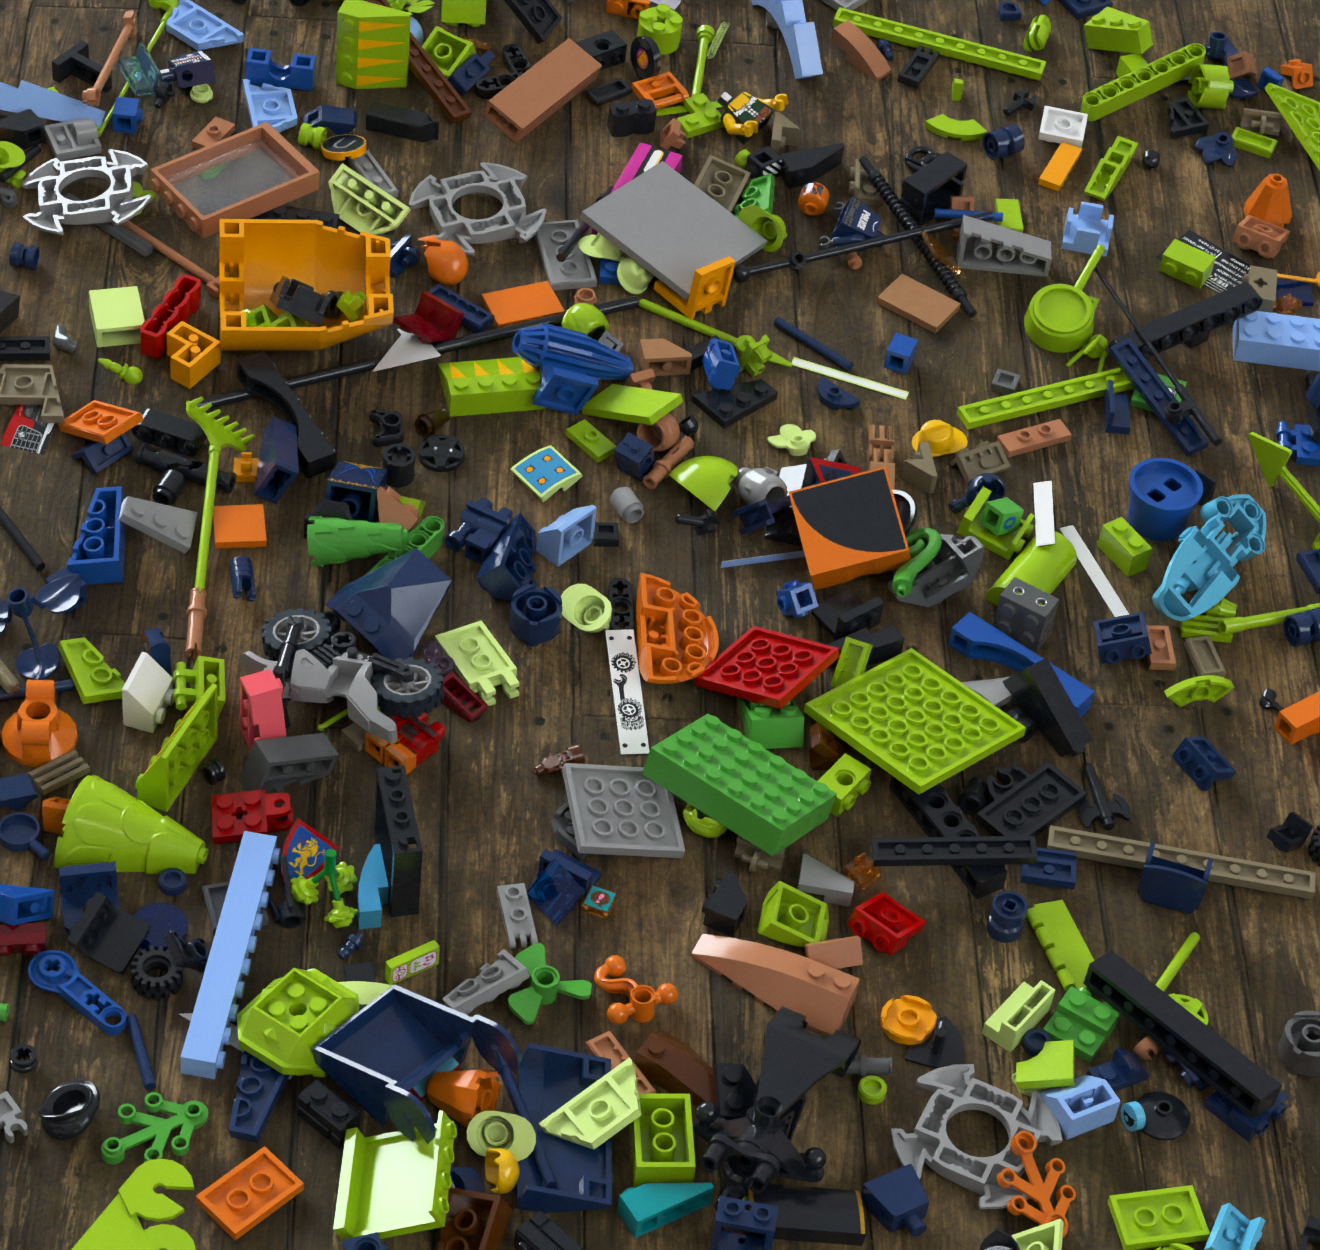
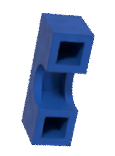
[246,48,316,91]

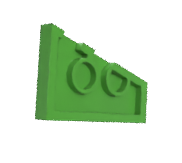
[733,173,775,218]

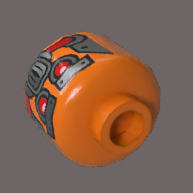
[798,182,830,216]

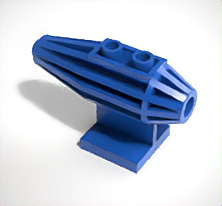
[512,323,634,415]

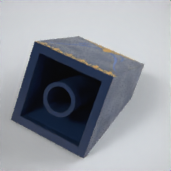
[325,460,388,523]

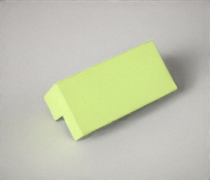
[982,980,1055,1053]

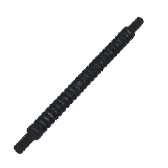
[859,156,977,318]

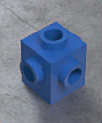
[776,580,819,618]

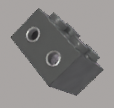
[993,577,1059,652]

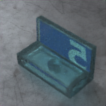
[117,42,161,96]

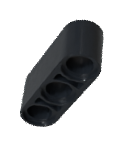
[131,409,207,456]

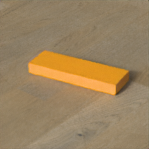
[1038,141,1082,192]

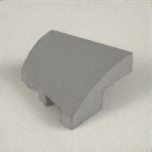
[961,676,1018,708]
[798,854,854,907]

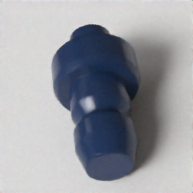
[877,39,893,61]
[337,932,364,960]

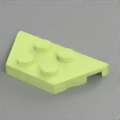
[539,1057,642,1149]

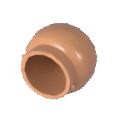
[637,413,680,452]

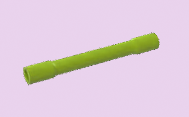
[1218,603,1320,635]

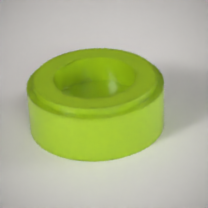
[857,1075,887,1105]

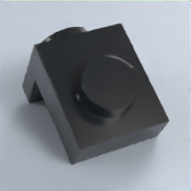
[1266,812,1313,852]

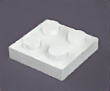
[1038,106,1088,148]

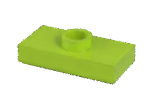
[566,419,617,463]

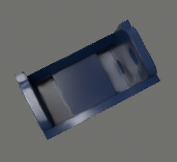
[1137,841,1213,914]

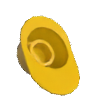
[911,420,968,457]

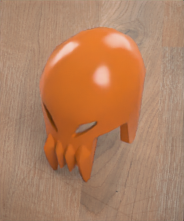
[418,235,468,286]

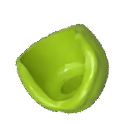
[562,303,609,336]

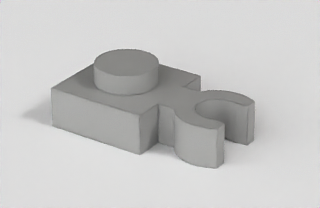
[0,1091,28,1144]

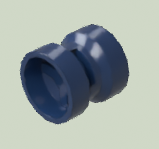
[9,242,40,270]

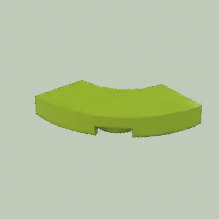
[925,114,987,141]
[1164,675,1234,707]

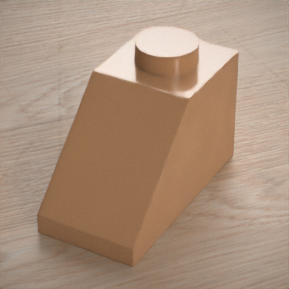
[638,338,692,376]

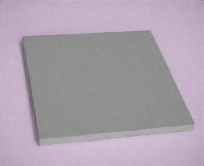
[579,161,767,300]

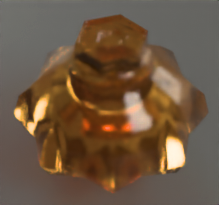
[1274,293,1302,316]

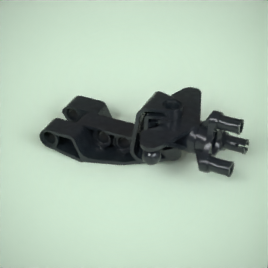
[692,1006,861,1211]

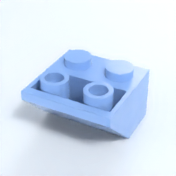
[1039,1075,1120,1140]

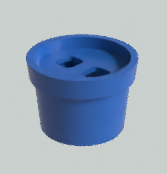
[1127,458,1203,541]

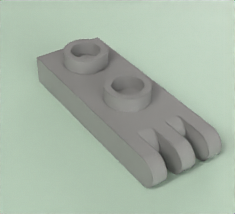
[497,883,538,949]

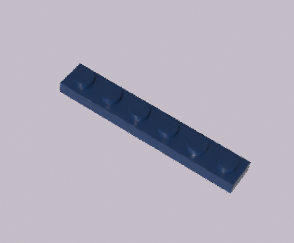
[1109,338,1209,457]

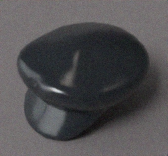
[38,1080,100,1140]

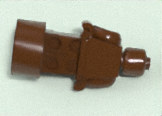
[533,743,585,776]

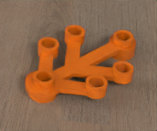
[997,1130,1076,1238]

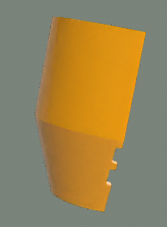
[219,219,394,351]

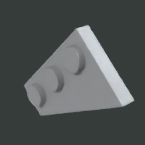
[442,949,530,1015]

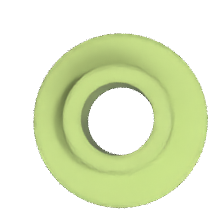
[190,84,213,103]

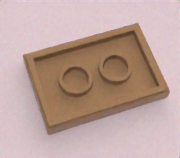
[876,274,961,334]

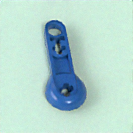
[28,950,126,1035]

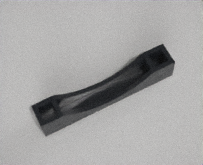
[236,351,336,478]

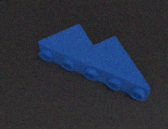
[0,884,54,926]

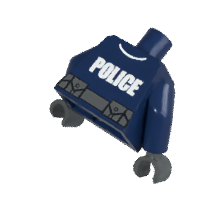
[818,196,885,251]

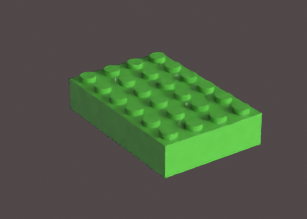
[642,714,837,857]

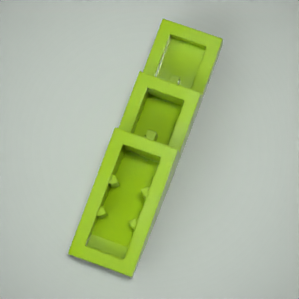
[1084,136,1138,201]

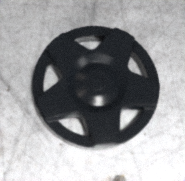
[418,434,465,472]

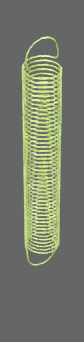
[707,23,729,59]

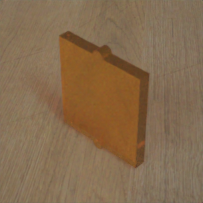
[921,231,961,275]

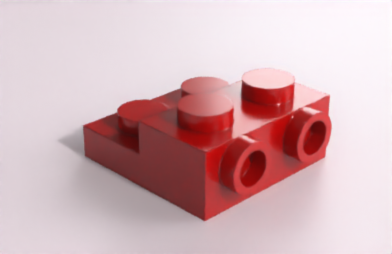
[847,892,926,956]

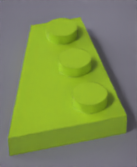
[58,637,125,704]

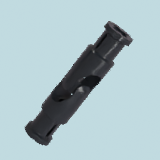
[135,443,237,494]

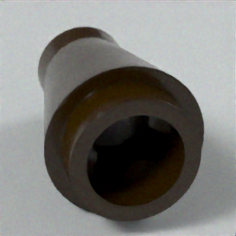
[414,408,450,437]

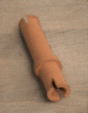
[643,436,694,490]
[185,587,207,658]

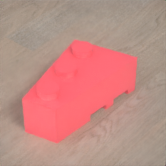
[240,669,287,751]

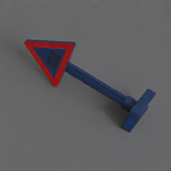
[732,457,861,535]

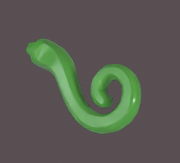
[892,528,942,597]

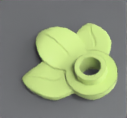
[767,424,816,456]

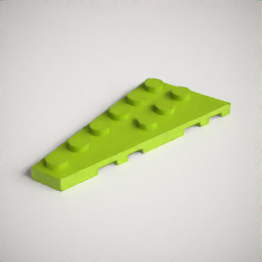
[1264,82,1320,171]

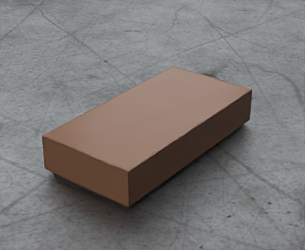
[805,936,863,969]

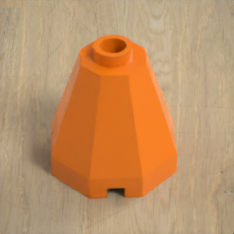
[1243,174,1292,228]
[425,1069,501,1128]

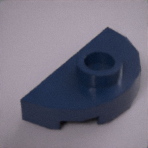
[817,377,860,410]

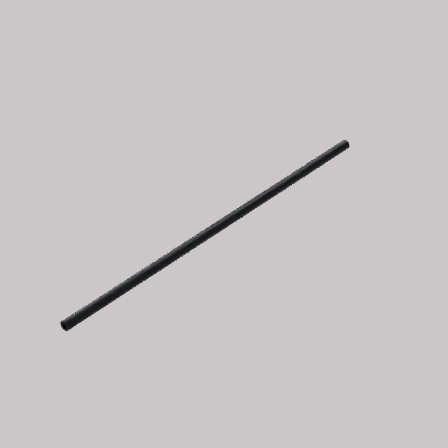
[185,296,638,409]

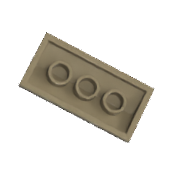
[694,155,751,212]

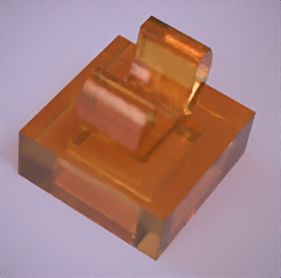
[843,852,883,890]

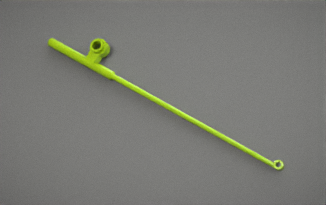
[96,0,179,137]

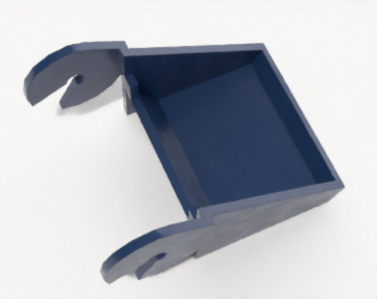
[312,984,522,1144]

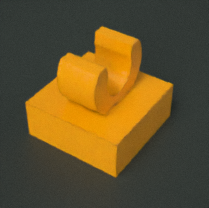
[233,452,259,483]

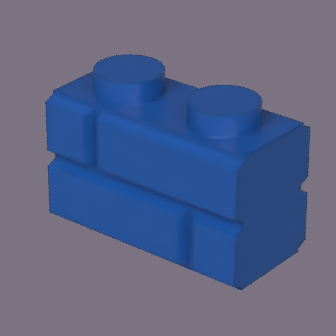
[702,338,741,390]

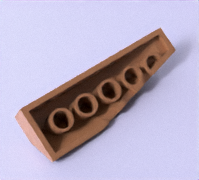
[691,934,860,1036]

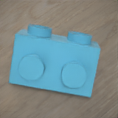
[1204,1203,1265,1250]

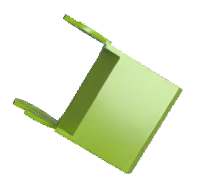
[71,1159,196,1250]

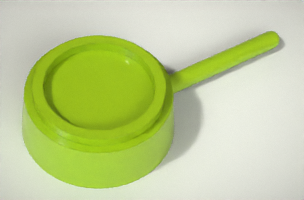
[1024,244,1105,353]

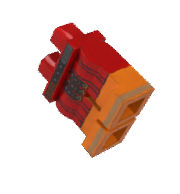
[365,713,446,775]

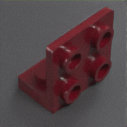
[393,292,464,344]

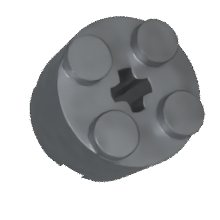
[1278,1011,1320,1076]

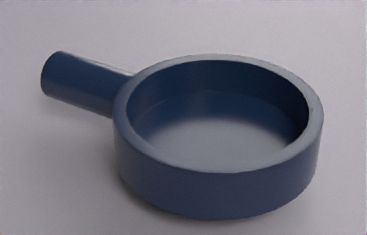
[0,812,51,860]

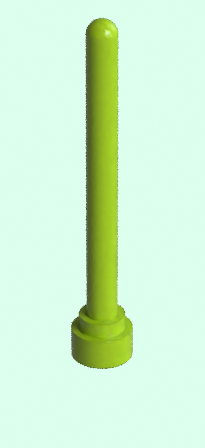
[691,25,714,97]
[1156,932,1200,992]

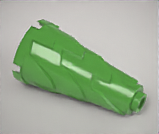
[307,516,410,568]

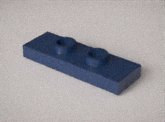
[429,284,494,333]

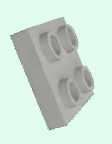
[44,118,102,161]

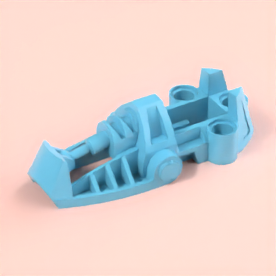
[1152,494,1266,622]

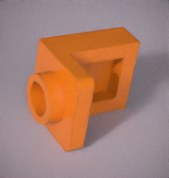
[1280,59,1313,89]

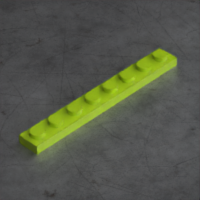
[957,368,1135,430]

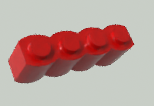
[140,274,201,359]

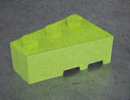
[1084,7,1153,54]

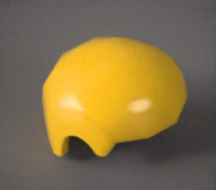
[485,1148,520,1194]

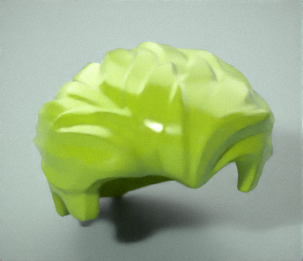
[683,803,728,838]

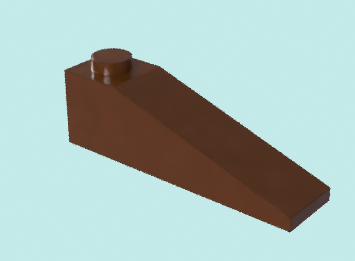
[635,1031,716,1107]
[438,1187,512,1250]

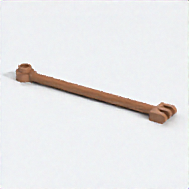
[82,10,137,106]
[120,220,219,298]

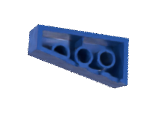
[67,486,126,585]

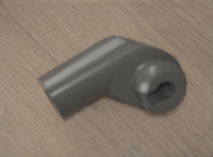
[0,186,18,208]
[53,325,78,353]

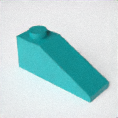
[617,1183,714,1238]

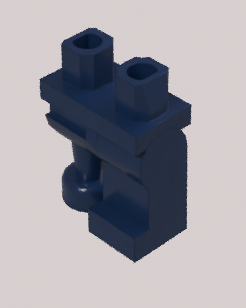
[444,497,513,565]

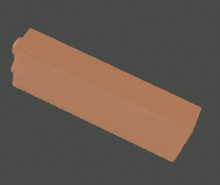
[483,38,602,143]

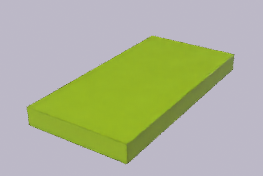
[581,384,683,425]

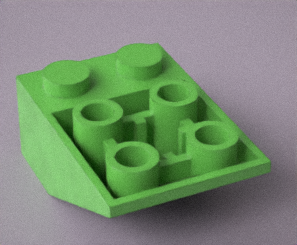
[737,697,804,749]

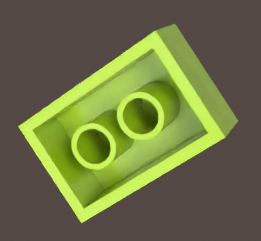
[630,1093,696,1187]

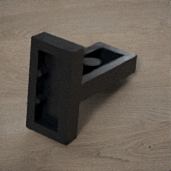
[52,40,112,93]

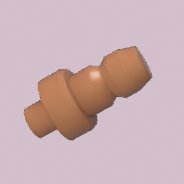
[848,252,862,270]

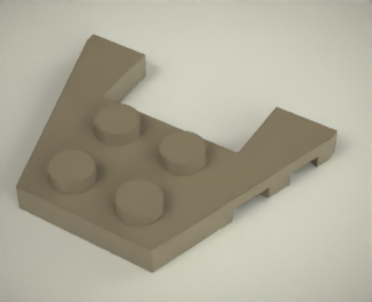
[0,364,65,423]

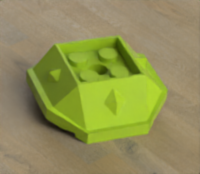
[237,968,360,1077]

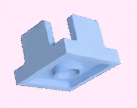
[1061,202,1114,257]

